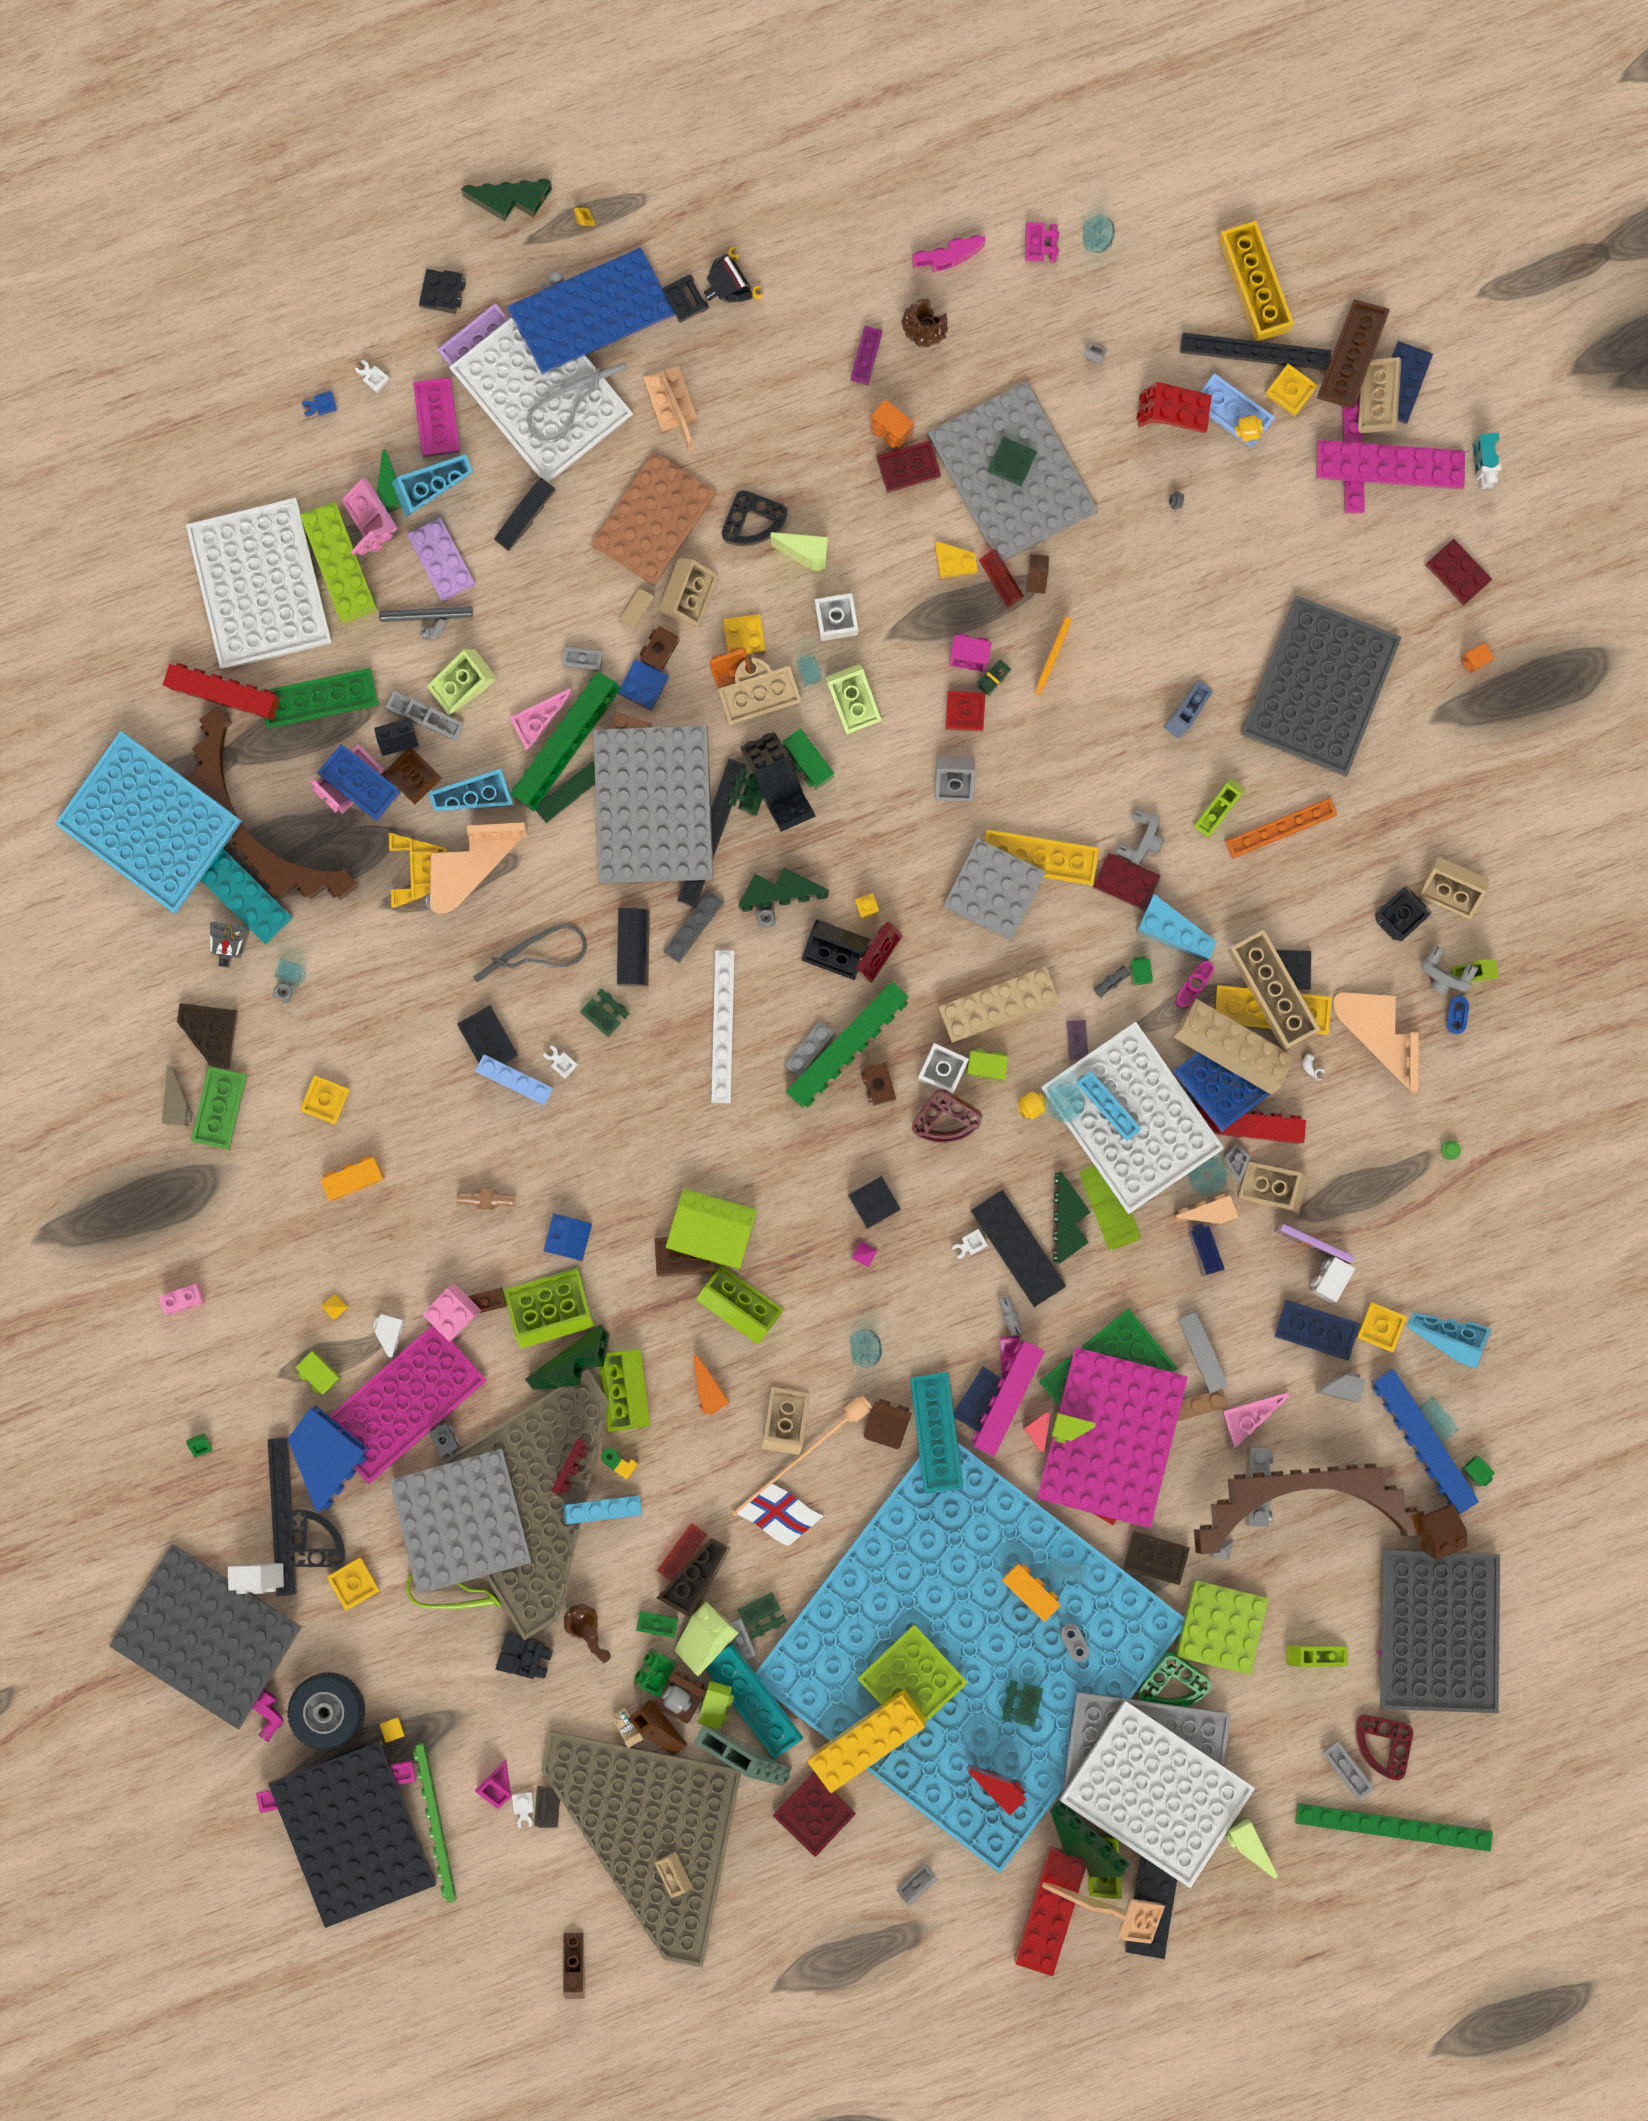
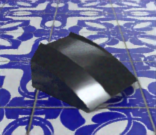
[1375,885,1432,942]

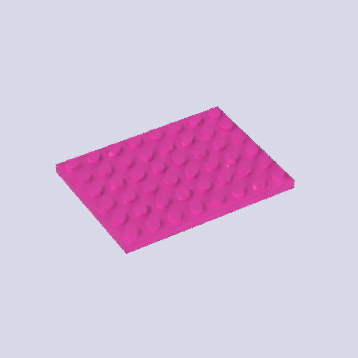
[1037,1347,1188,1528]

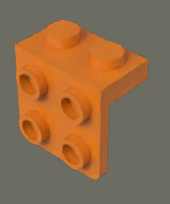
[709,647,753,689]

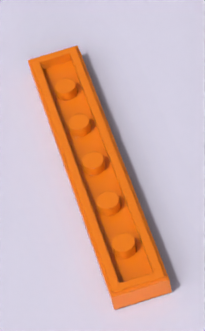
[1225,798,1338,859]

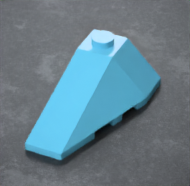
[1407,1313,1492,1369]

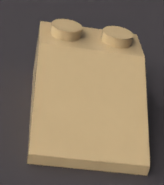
[1238,1162,1308,1215]
[761,1387,809,1455]

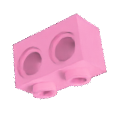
[159,1284,206,1315]

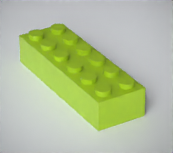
[300,502,378,624]

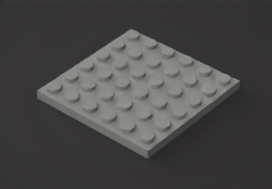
[389,1449,532,1595]

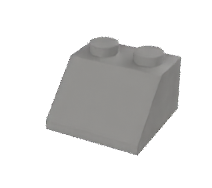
[935,756,975,802]
[1316,1372,1365,1402]

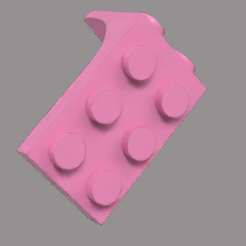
[341,478,398,555]
[310,744,385,814]

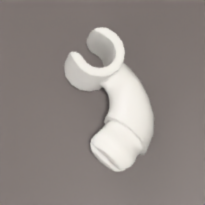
[1302,1053,1325,1081]

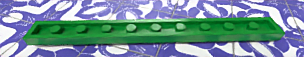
[1295,1803,1493,1852]

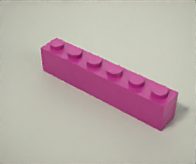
[971,1341,1045,1457]

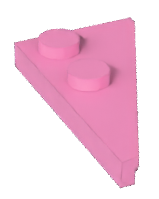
[510,688,572,751]
[1222,1392,1289,1448]

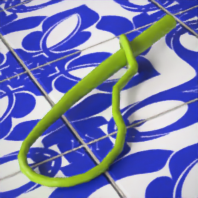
[406,1573,502,1609]

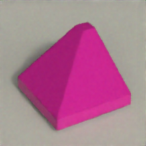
[851,1241,877,1267]

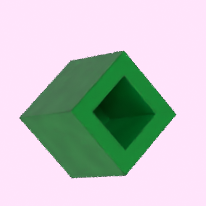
[1129,956,1153,986]
[1461,1455,1495,1486]

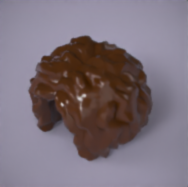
[901,298,948,347]

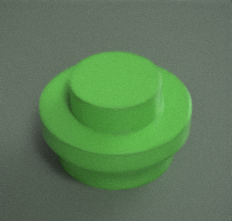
[1441,1140,1461,1160]

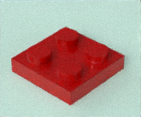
[945,691,986,732]

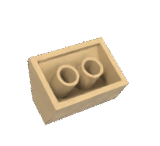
[659,558,718,627]
[1418,856,1490,920]

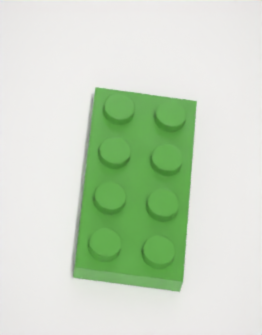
[191,1066,247,1150]

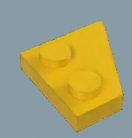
[935,541,978,579]

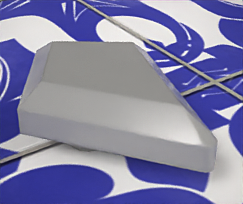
[1223,1144,1251,1183]

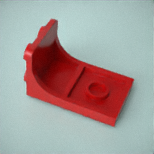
[1136,382,1212,433]

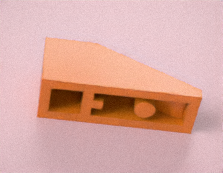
[693,1354,730,1416]

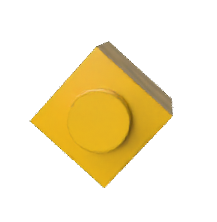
[855,893,879,920]

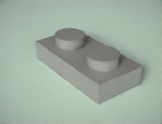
[562,647,603,672]
[730,1618,756,1660]
[896,1864,938,1907]

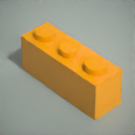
[320,1156,385,1202]
[1001,1563,1061,1622]

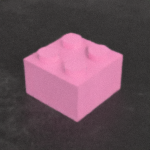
[422,1284,481,1342]

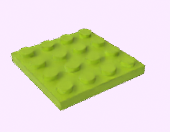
[1176,1579,1269,1675]
[857,1624,968,1720]

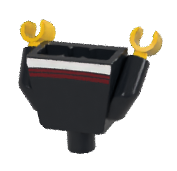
[704,247,763,303]

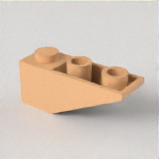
[1174,1194,1238,1224]

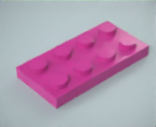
[413,378,460,457]

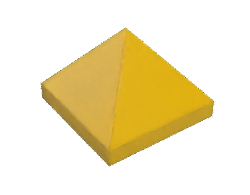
[574,208,595,226]
[321,1293,348,1321]

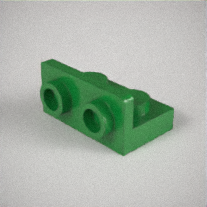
[634,1648,677,1697]

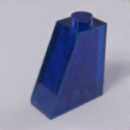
[1188,1224,1225,1276]

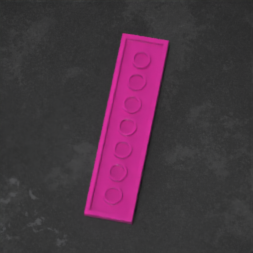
[1316,440,1465,489]

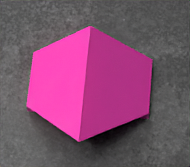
[475,1760,512,1809]

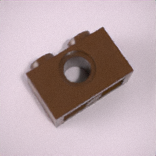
[639,626,680,672]
[861,1062,896,1106]

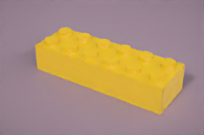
[1218,220,1294,341]
[807,1689,928,1793]

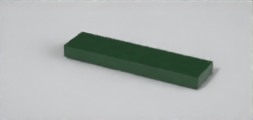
[535,761,595,824]

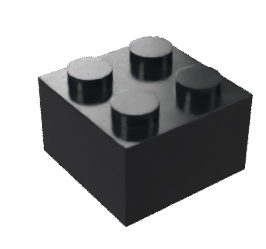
[848,1176,901,1229]

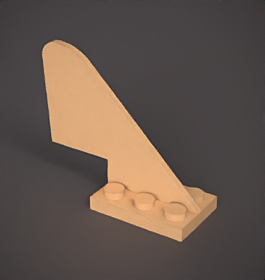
[643,365,697,454]
[430,822,528,914]
[1334,992,1419,1094]
[1042,1882,1165,1944]

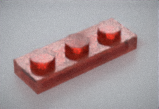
[979,549,1024,608]
[657,1523,707,1581]

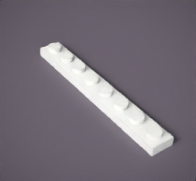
[711,950,735,1104]

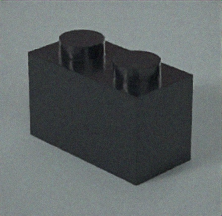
[374,718,419,756]

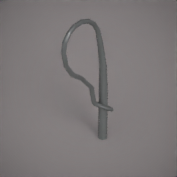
[473,925,587,983]

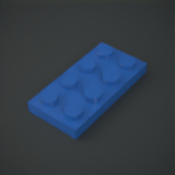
[317,744,401,821]

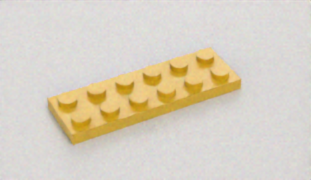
[984,829,1099,886]
[1214,985,1332,1035]

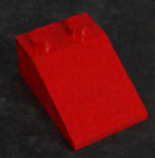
[966,1765,1026,1816]

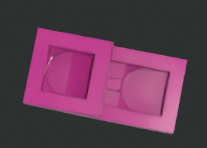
[1000,1336,1020,1379]

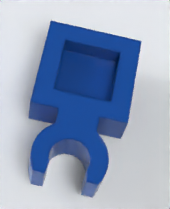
[302,391,338,417]

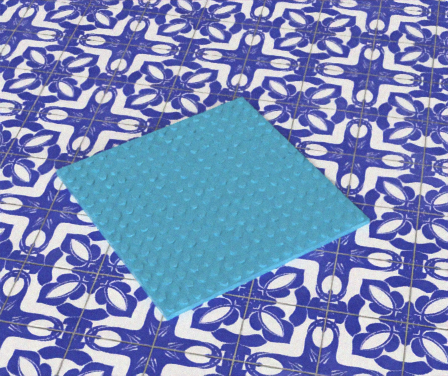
[755,1443,1184,1874]

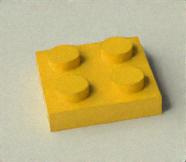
[1265,364,1318,417]
[723,614,765,655]
[299,1075,351,1125]
[1356,1302,1407,1353]
[326,1557,381,1611]

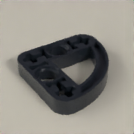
[722,490,787,546]
[287,1509,345,1567]

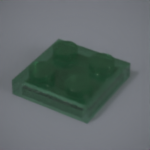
[987,436,1038,487]

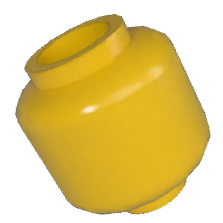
[1235,415,1264,442]
[1017,1091,1046,1120]

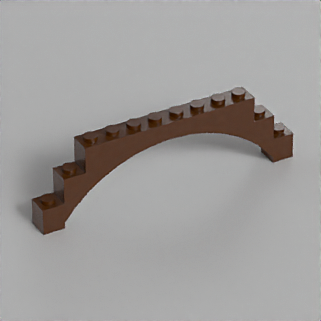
[185,706,359,900]
[1194,1463,1424,1554]

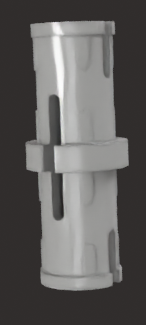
[998,1296,1023,1336]

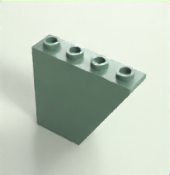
[694,1725,792,1786]

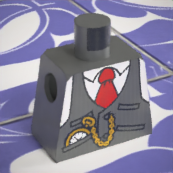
[210,922,250,968]

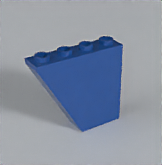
[287,1406,370,1513]

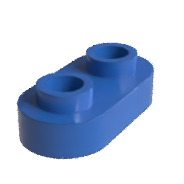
[1446,996,1469,1035]

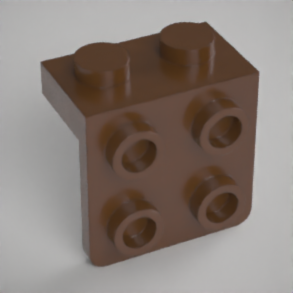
[864,1399,912,1449]
[655,1670,707,1723]

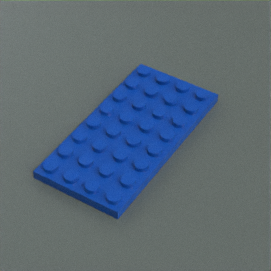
[507,247,675,375]

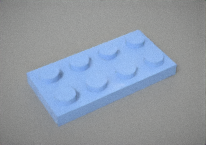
[1200,373,1275,448]

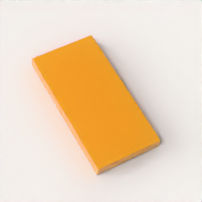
[1034,616,1073,696]

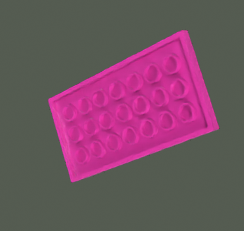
[329,1325,487,1484]

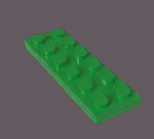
[262,668,379,729]

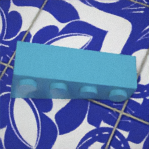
[428,769,514,812]

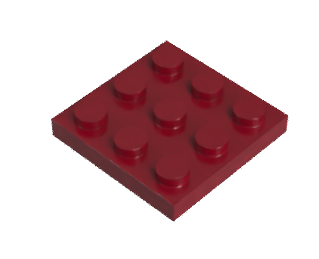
[773,1772,856,1857]

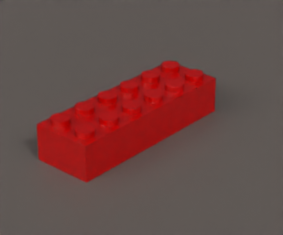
[1014,1845,1086,1976]

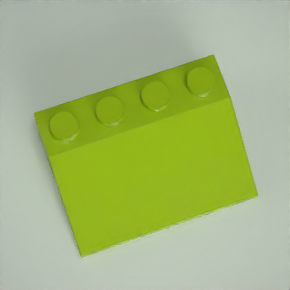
[666,1188,757,1270]
[504,1267,595,1349]

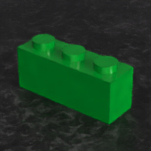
[782,728,834,790]

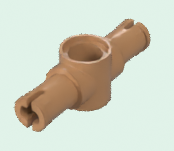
[457,1189,515,1209]

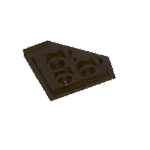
[177,1003,238,1068]

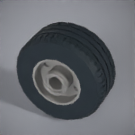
[287,1672,365,1750]

